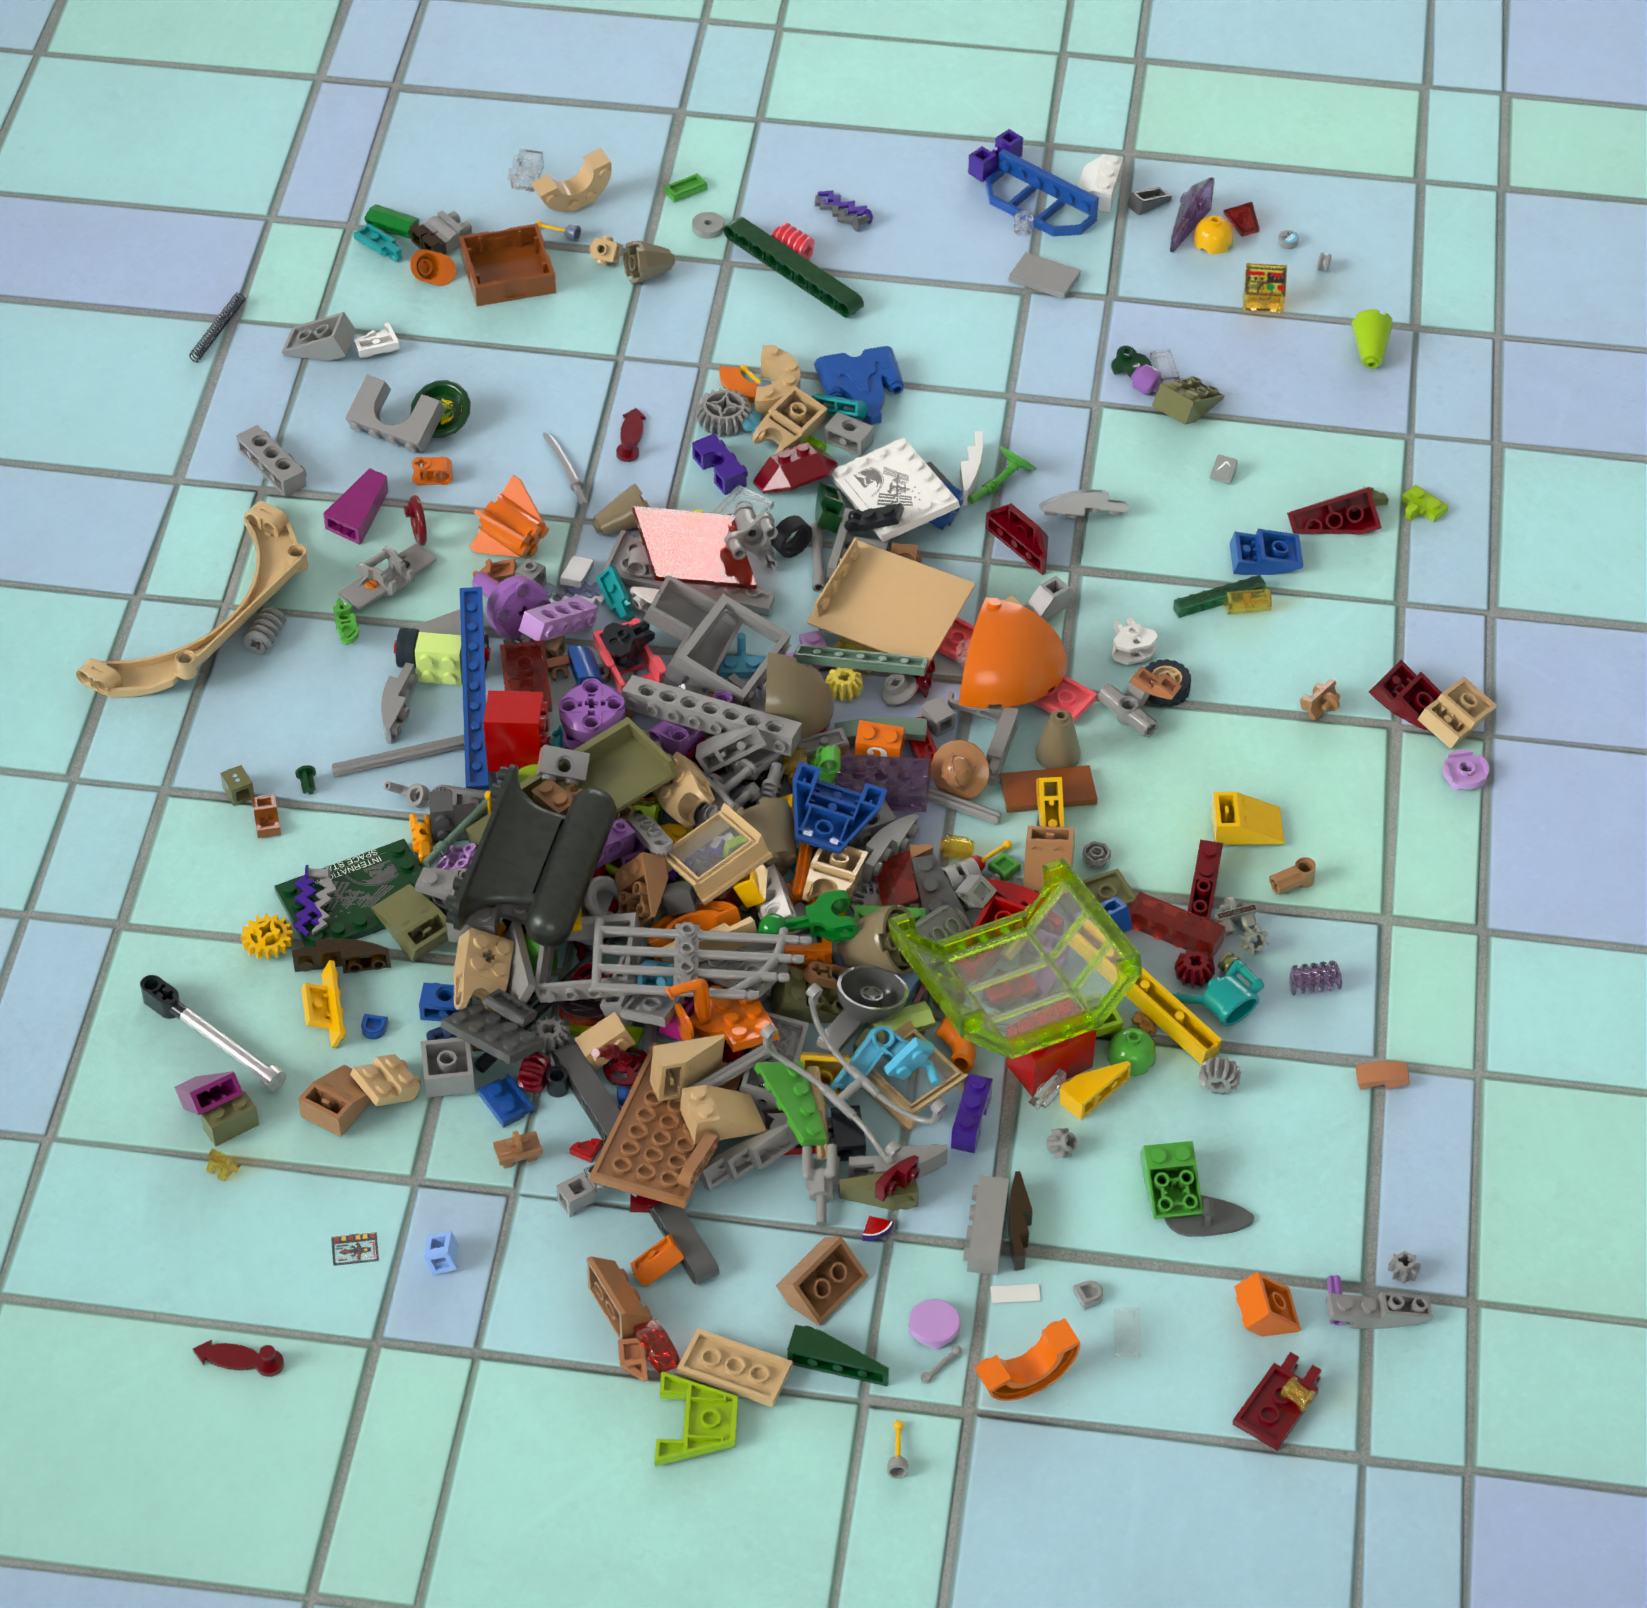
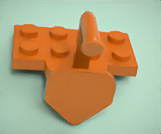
[665,978,779,1052]

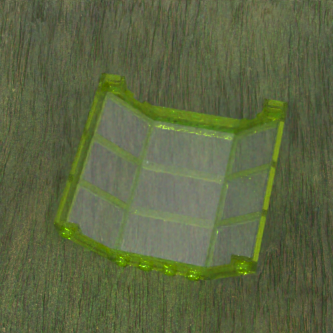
[888,858,1142,1059]

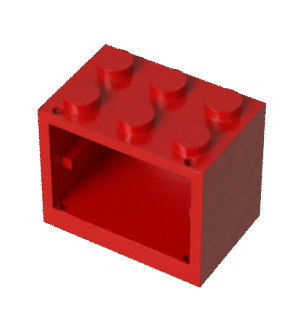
[483,691,551,772]
[1005,998,1096,1097]

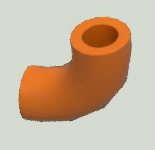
[934,1014,976,1074]

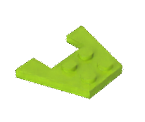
[655,1371,738,1466]

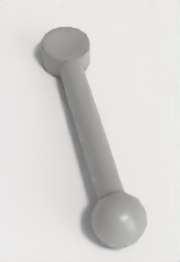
[921,1346,962,1384]

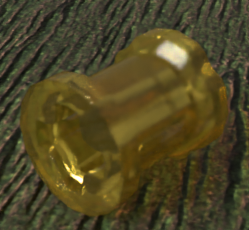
[1281,1377,1316,1411]

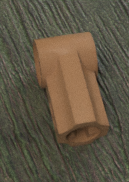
[1269,857,1316,895]

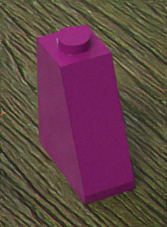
[174,1071,243,1115]

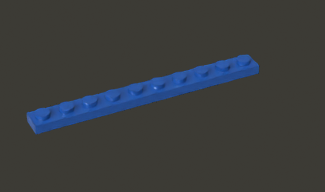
[460,587,489,790]

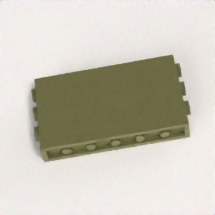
[519,717,677,814]

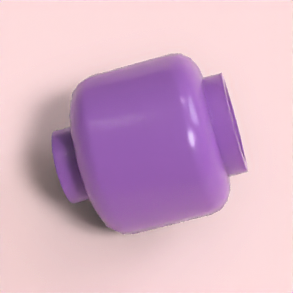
[1130,364,1162,395]

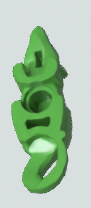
[333,598,359,645]

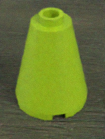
[1351,309,1393,369]

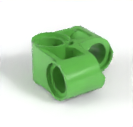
[808,745,841,784]

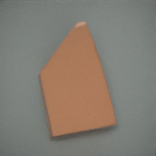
[473,559,517,582]
[618,1337,648,1382]

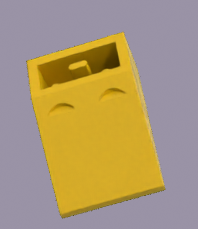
[1211,792,1284,845]

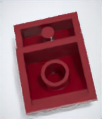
[1369,660,1442,730]

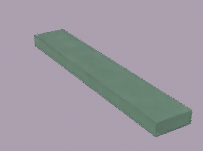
[793,644,929,676]

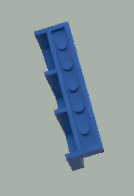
[986,149,1099,237]

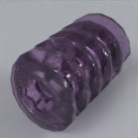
[1289,960,1342,996]

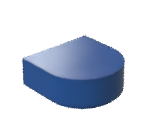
[361,1014,388,1039]

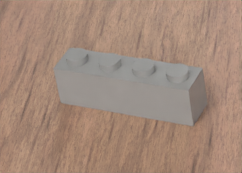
[963,1175,1009,1275]

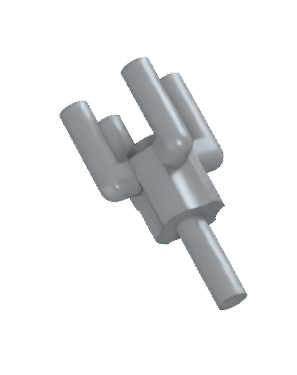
[802,1144,840,1226]

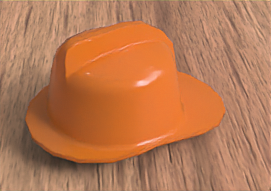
[410,249,456,286]

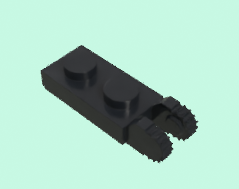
[844,503,905,532]

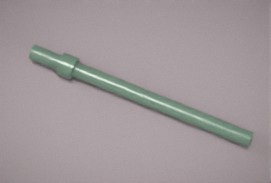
[423,784,500,868]

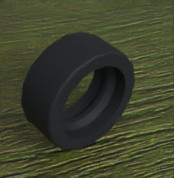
[770,515,813,558]

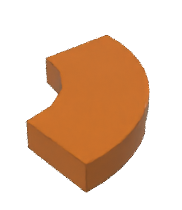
[719,366,758,403]

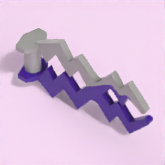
[293,865,337,937]

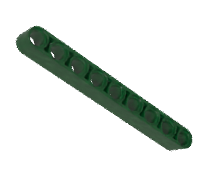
[723,217,864,318]

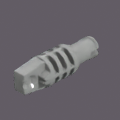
[756,762,785,805]

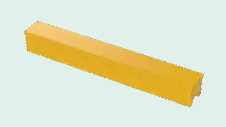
[1066,917,1222,1066]

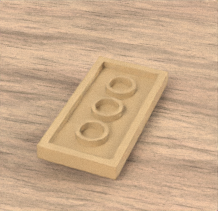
[677,1328,793,1408]

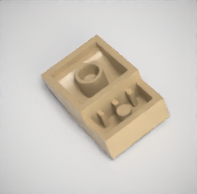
[1417,677,1497,749]

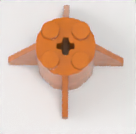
[469,475,549,558]

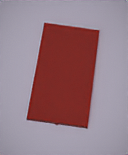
[877,850,918,906]

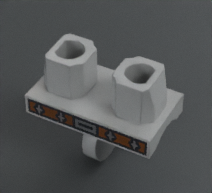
[1211,896,1257,937]

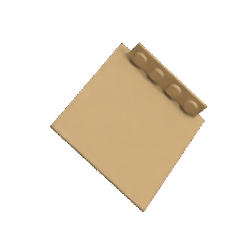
[806,537,975,666]

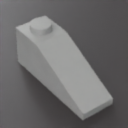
[695,725,767,775]

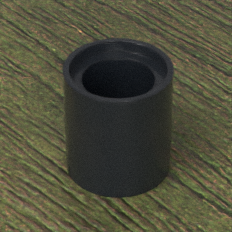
[546,1065,569,1098]

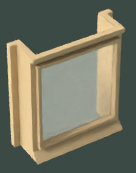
[659,803,773,905]
[861,1020,968,1132]

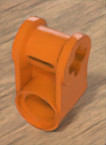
[412,456,453,485]

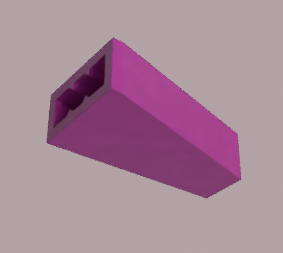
[323,468,388,545]

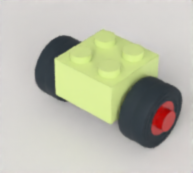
[394,628,491,686]

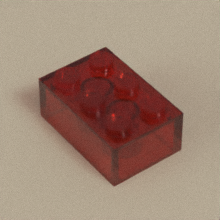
[500,640,552,712]

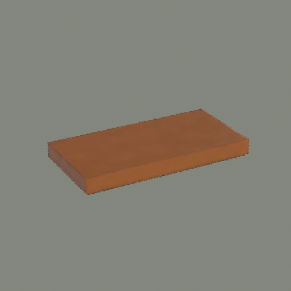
[999,765,1098,813]

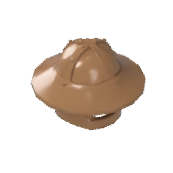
[931,740,990,800]

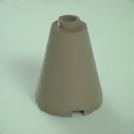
[592,484,654,536]
[1036,710,1081,769]

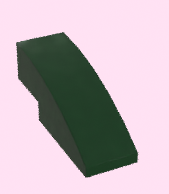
[815,482,844,533]

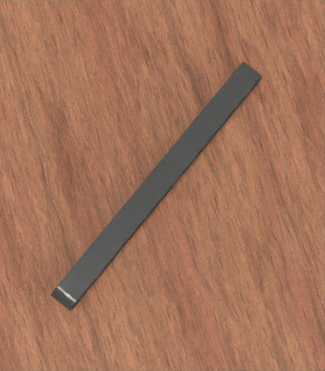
[552,1042,719,1285]

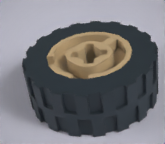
[1145,659,1191,707]

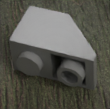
[1025,576,1071,620]

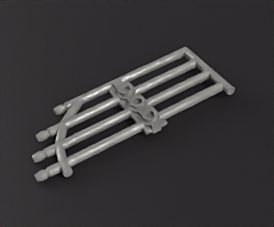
[591,918,812,1000]

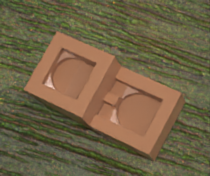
[1129,666,1181,700]
[1355,1061,1410,1090]

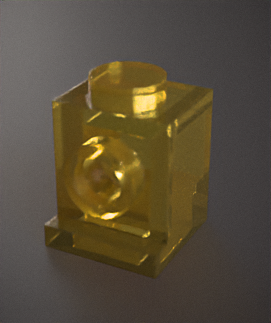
[782,748,807,784]

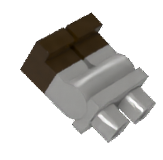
[410,210,472,255]

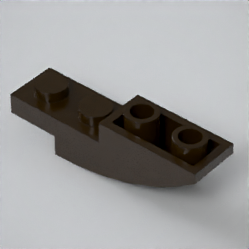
[292,938,391,974]

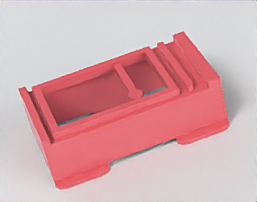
[593,618,666,694]

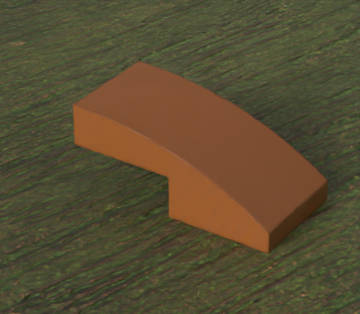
[252,794,281,838]

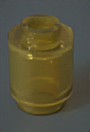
[940,834,975,860]

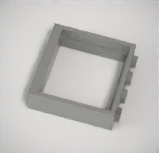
[673,594,791,706]
[535,912,642,1003]

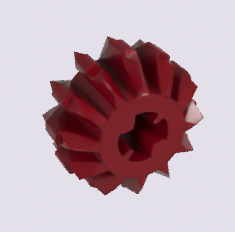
[1174,948,1215,988]
[517,1051,551,1093]

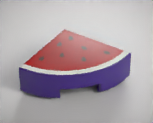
[862,1216,893,1241]

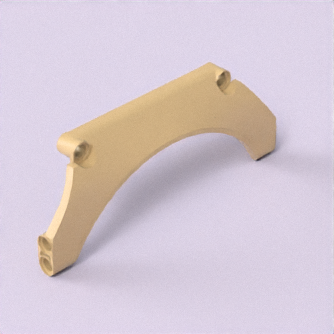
[76,501,308,698]

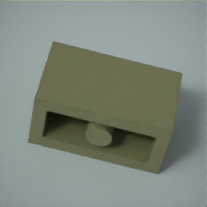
[201,1091,259,1147]

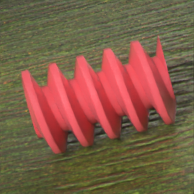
[771,223,815,260]

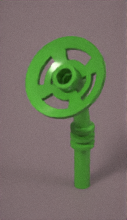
[967,446,1037,504]

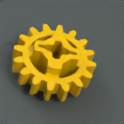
[241,914,294,960]

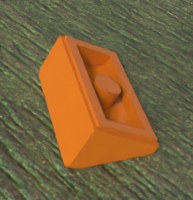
[630,1234,684,1287]

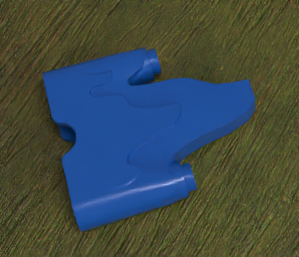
[814,346,904,424]

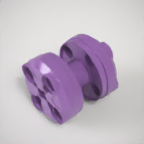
[558,678,626,750]

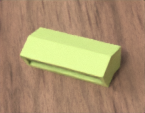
[870,1001,935,1041]

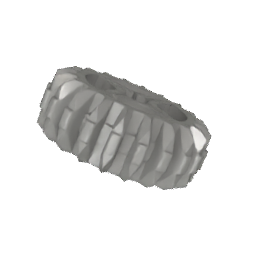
[696,388,752,436]

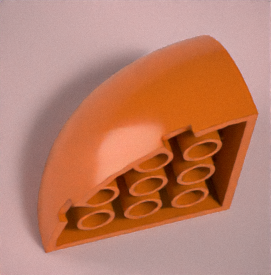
[959,597,1067,708]

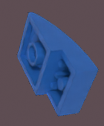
[1229,529,1303,575]

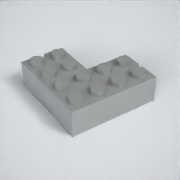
[643,574,743,693]

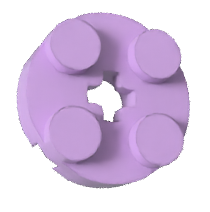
[1442,750,1489,791]

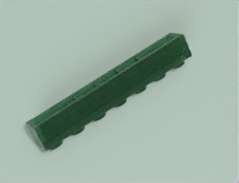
[1173,575,1266,618]

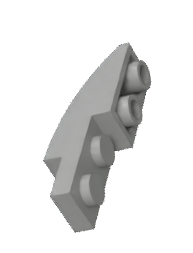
[1039,489,1129,519]
[381,663,418,744]
[861,813,919,883]
[848,1144,948,1179]
[1326,1292,1433,1329]

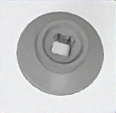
[881,673,918,705]

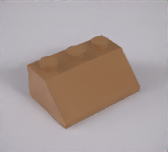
[776,1236,868,1325]
[586,1256,652,1339]

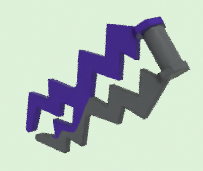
[815,190,873,232]

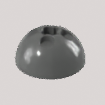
[837,965,909,1024]

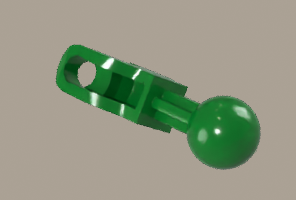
[758,890,859,942]

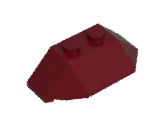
[753,442,838,494]
[985,503,1049,575]

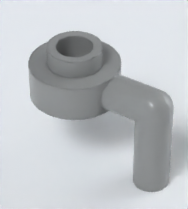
[383,781,429,808]

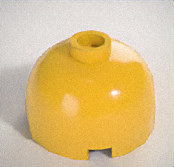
[1193,216,1234,254]

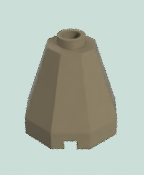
[623,241,675,284]

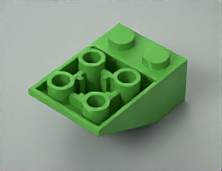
[1140,1141,1203,1219]

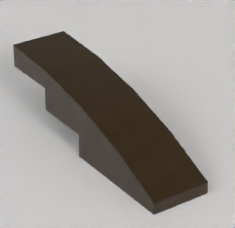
[1008,1171,1033,1271]

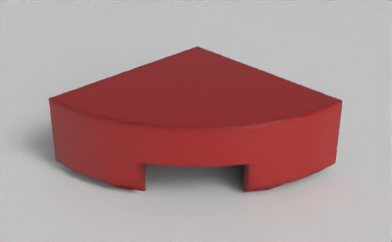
[569,1138,604,1163]

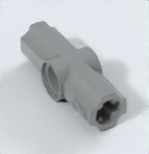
[1097,684,1158,738]

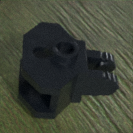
[601,621,655,669]

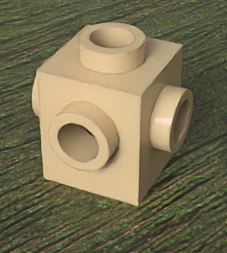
[589,235,623,266]

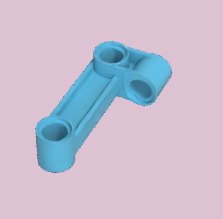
[824,1026,909,1107]

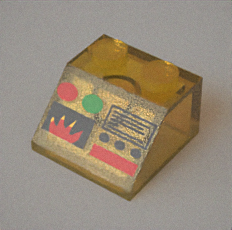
[1243,263,1287,312]

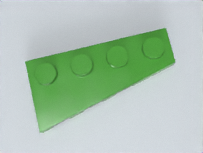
[754,1062,827,1146]

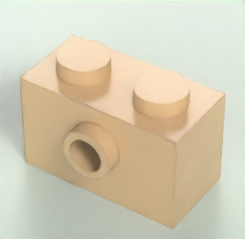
[574,1012,635,1070]

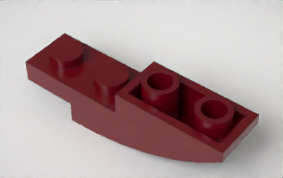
[1186,839,1223,923]

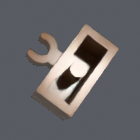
[531,779,582,816]

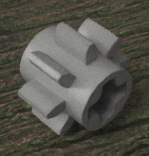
[1239,925,1270,955]
[1046,1128,1077,1158]
[1388,1251,1421,1284]

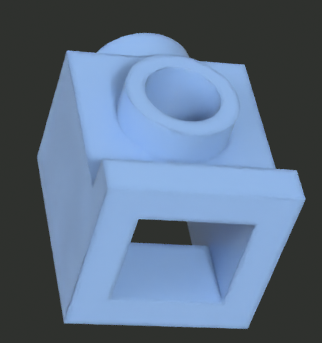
[424,1231,458,1275]

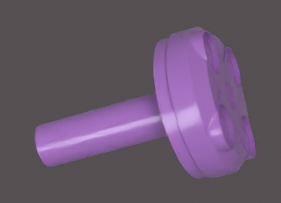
[472,572,551,642]

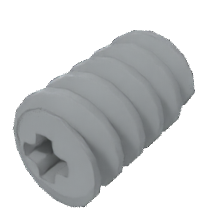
[243,607,286,655]

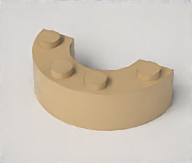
[531,148,612,212]
[755,345,801,420]

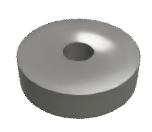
[692,212,724,239]

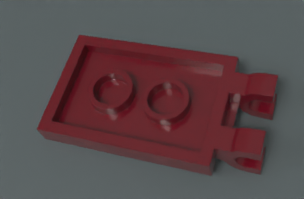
[1232,1352,1322,1451]

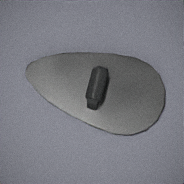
[1165,1195,1254,1237]

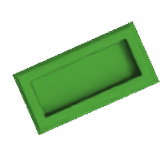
[664,173,708,202]

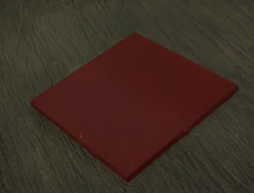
[632,506,757,590]

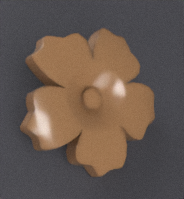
[1131,1011,1157,1035]

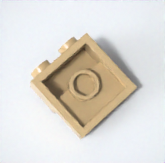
[350,1054,421,1106]

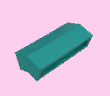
[812,394,868,419]

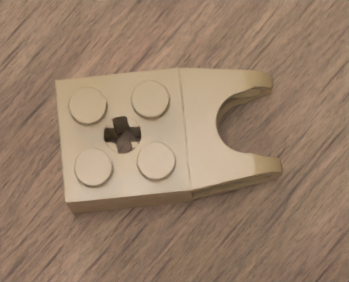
[751,386,827,454]
[652,752,715,829]
[802,846,868,902]
[452,928,514,1014]

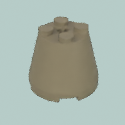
[726,797,798,877]
[836,905,915,976]

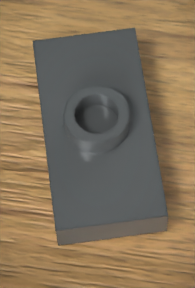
[483,989,538,1027]

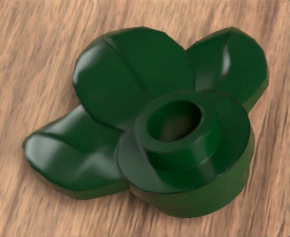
[1111,346,1152,378]

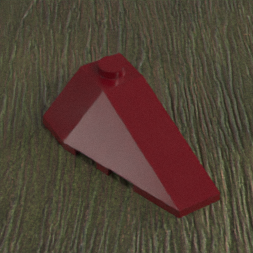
[1287,487,1382,534]

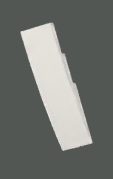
[960,431,983,506]

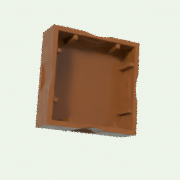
[459,223,556,306]

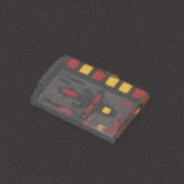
[331,1232,379,1266]

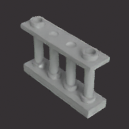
[827,508,898,582]

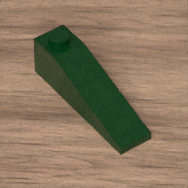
[787,1325,889,1387]

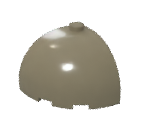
[765,653,834,739]

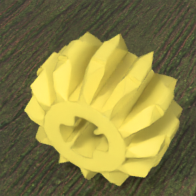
[825,667,863,703]

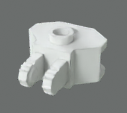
[1112,618,1158,665]

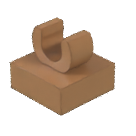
[544,655,570,681]

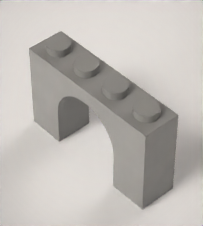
[345,375,445,453]

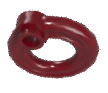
[404,495,427,546]

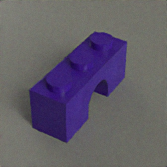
[968,129,1023,182]
[692,434,748,495]
[951,1074,993,1154]

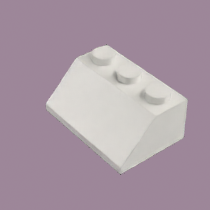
[1077,154,1123,213]

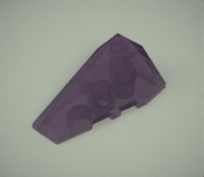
[1170,177,1215,253]

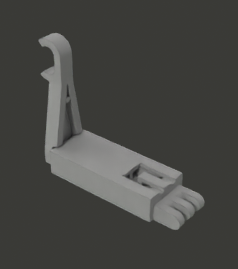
[947,691,1019,785]

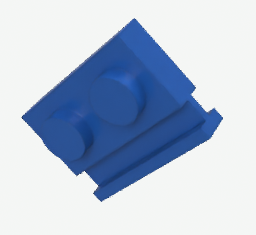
[478,1074,534,1128]

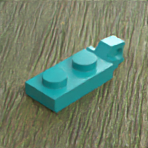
[353,223,403,262]
[596,565,635,622]

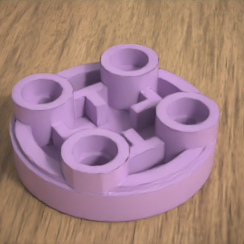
[435,843,477,870]
[909,1299,960,1350]

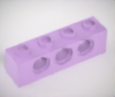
[519,595,598,643]

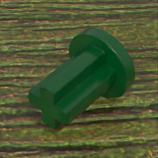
[295,765,316,795]

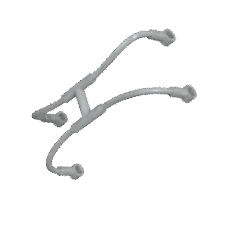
[760,983,948,1164]

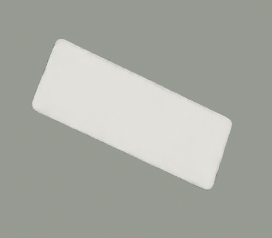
[990,1284,1041,1303]

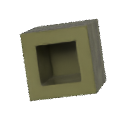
[220,765,255,806]

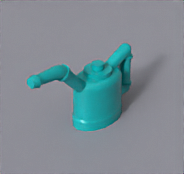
[1172,960,1264,1027]

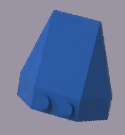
[792,761,888,854]

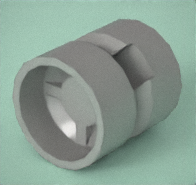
[942,857,981,895]

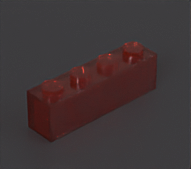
[1129,892,1226,958]

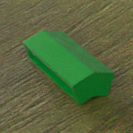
[364,204,419,239]

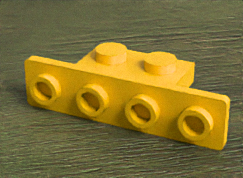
[301,960,346,1048]

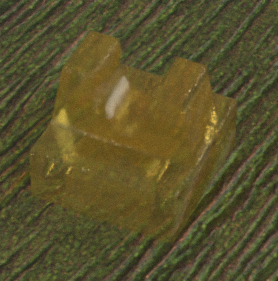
[206,1149,242,1181]

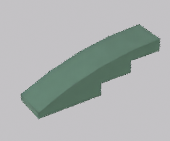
[834,717,927,745]

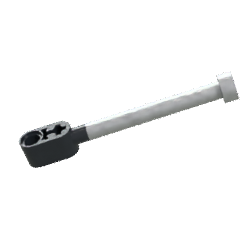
[140,975,286,1092]

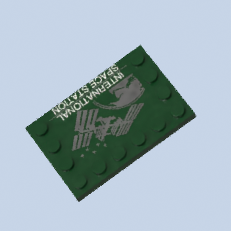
[274,839,433,948]

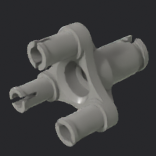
[724,505,778,571]

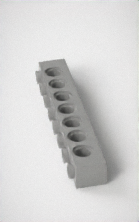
[622,675,802,757]

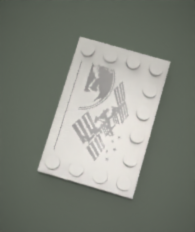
[830,438,960,542]

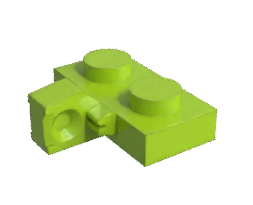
[1401,485,1449,522]

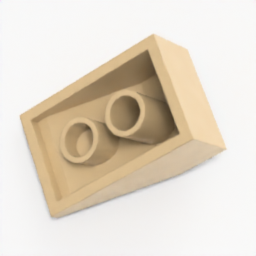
[680,1085,766,1144]

